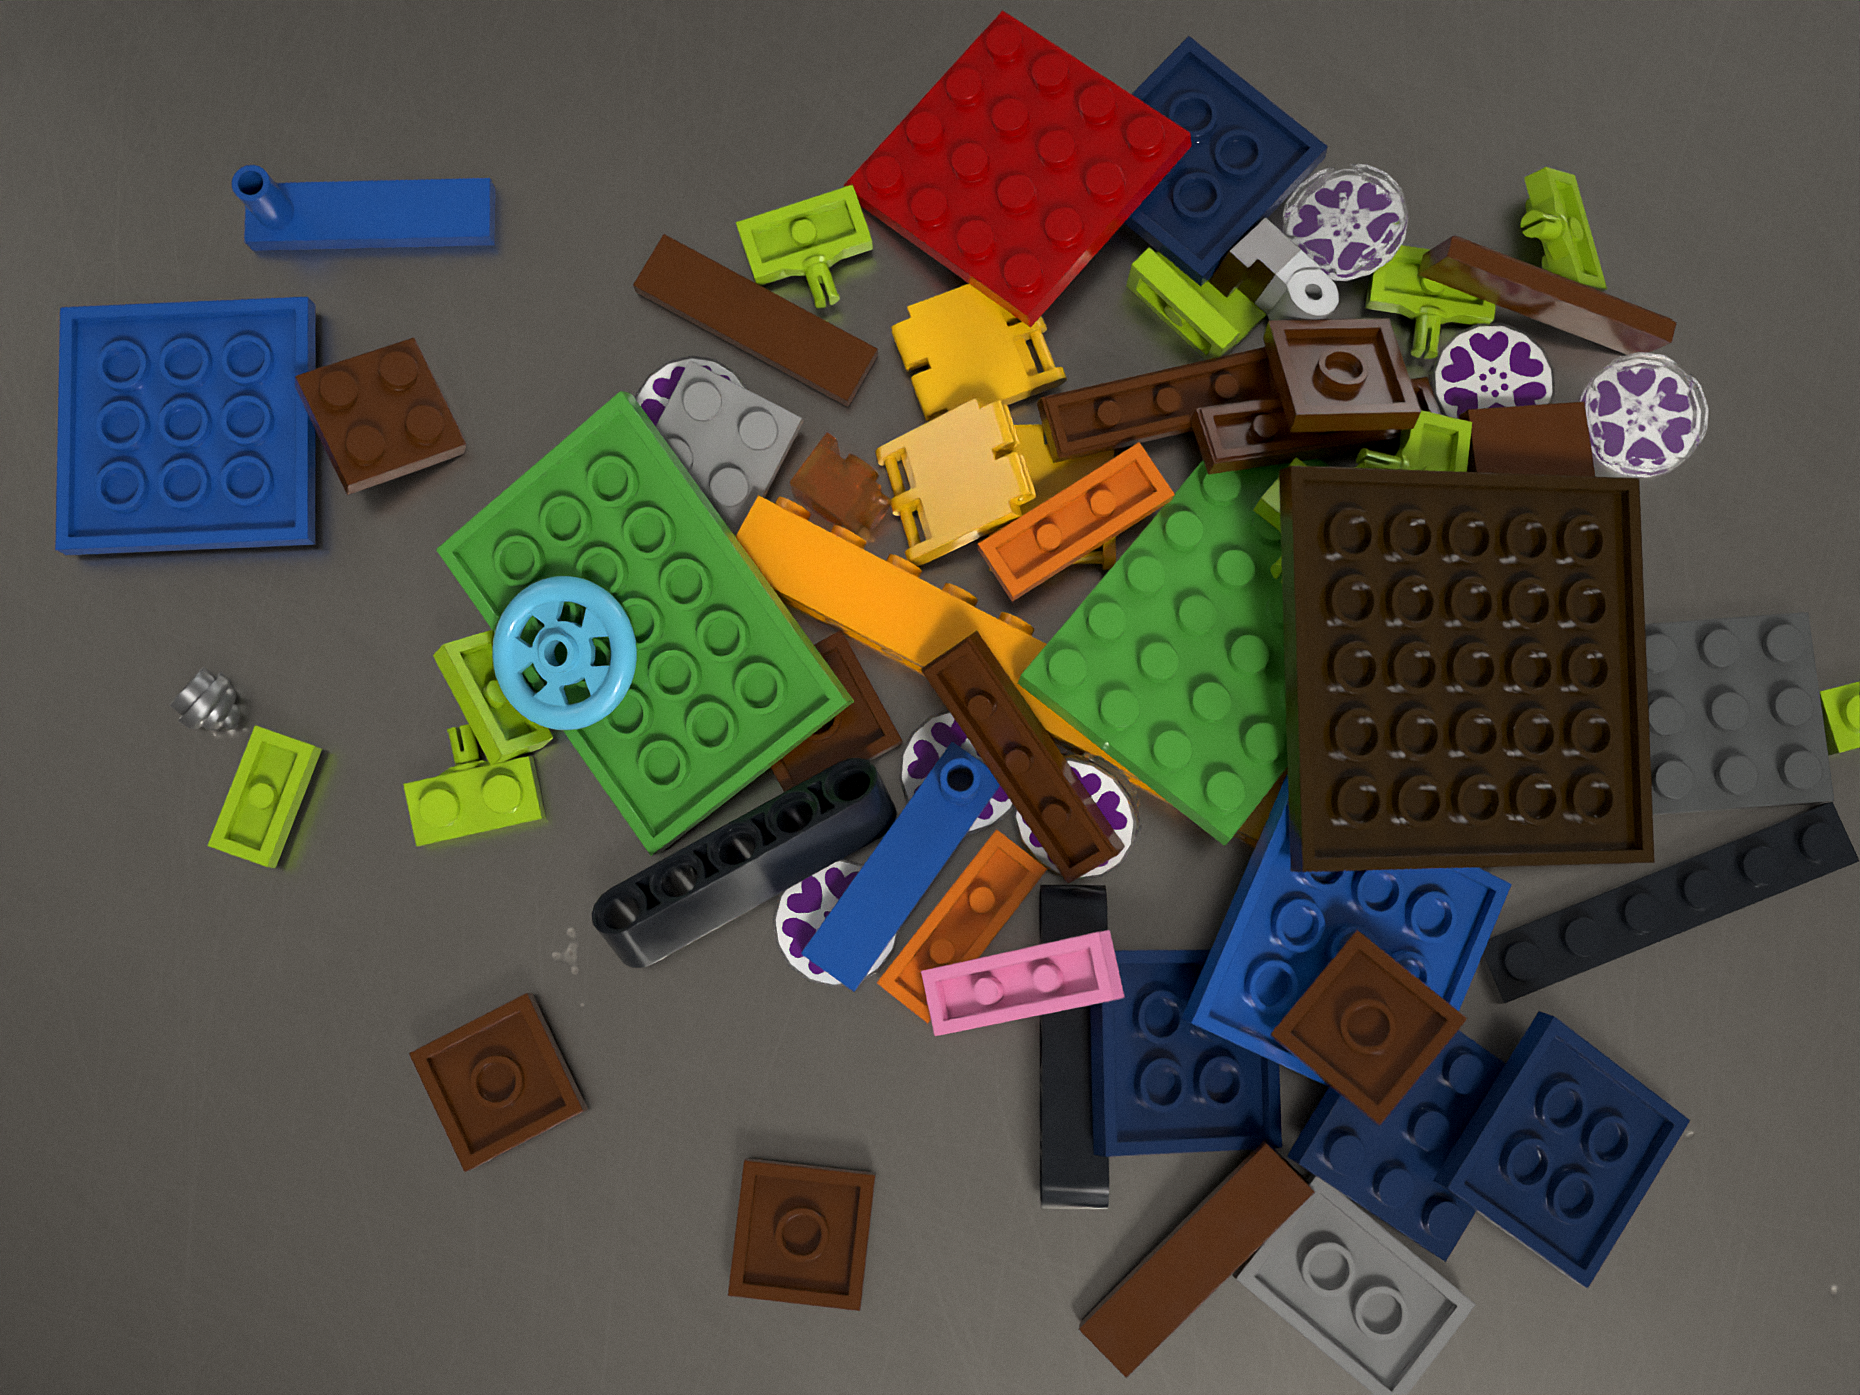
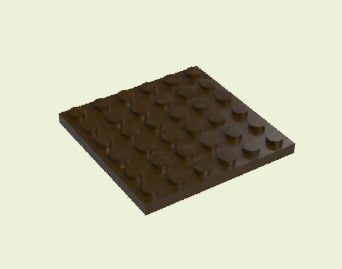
[1279,466,1655,872]

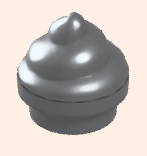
[169,667,240,730]

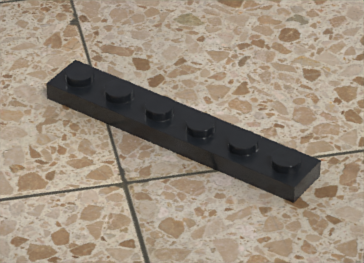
[1480,801,1859,1004]

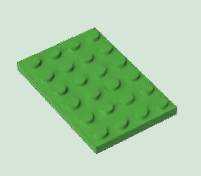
[436,391,854,856]
[1018,459,1330,846]

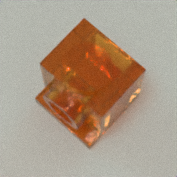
[789,432,892,535]

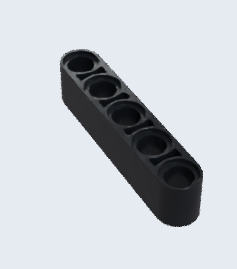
[591,758,897,968]
[1039,885,1109,1209]

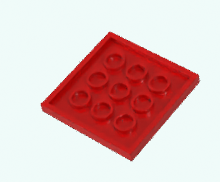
[844,10,1192,328]

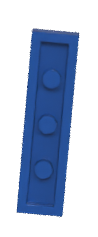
[232,165,495,251]
[801,742,1000,992]

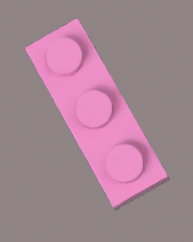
[921,930,1124,1036]

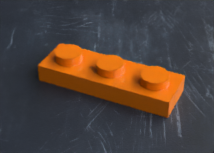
[977,442,1175,602]
[877,829,1047,1023]

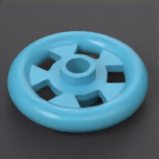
[492,576,637,730]

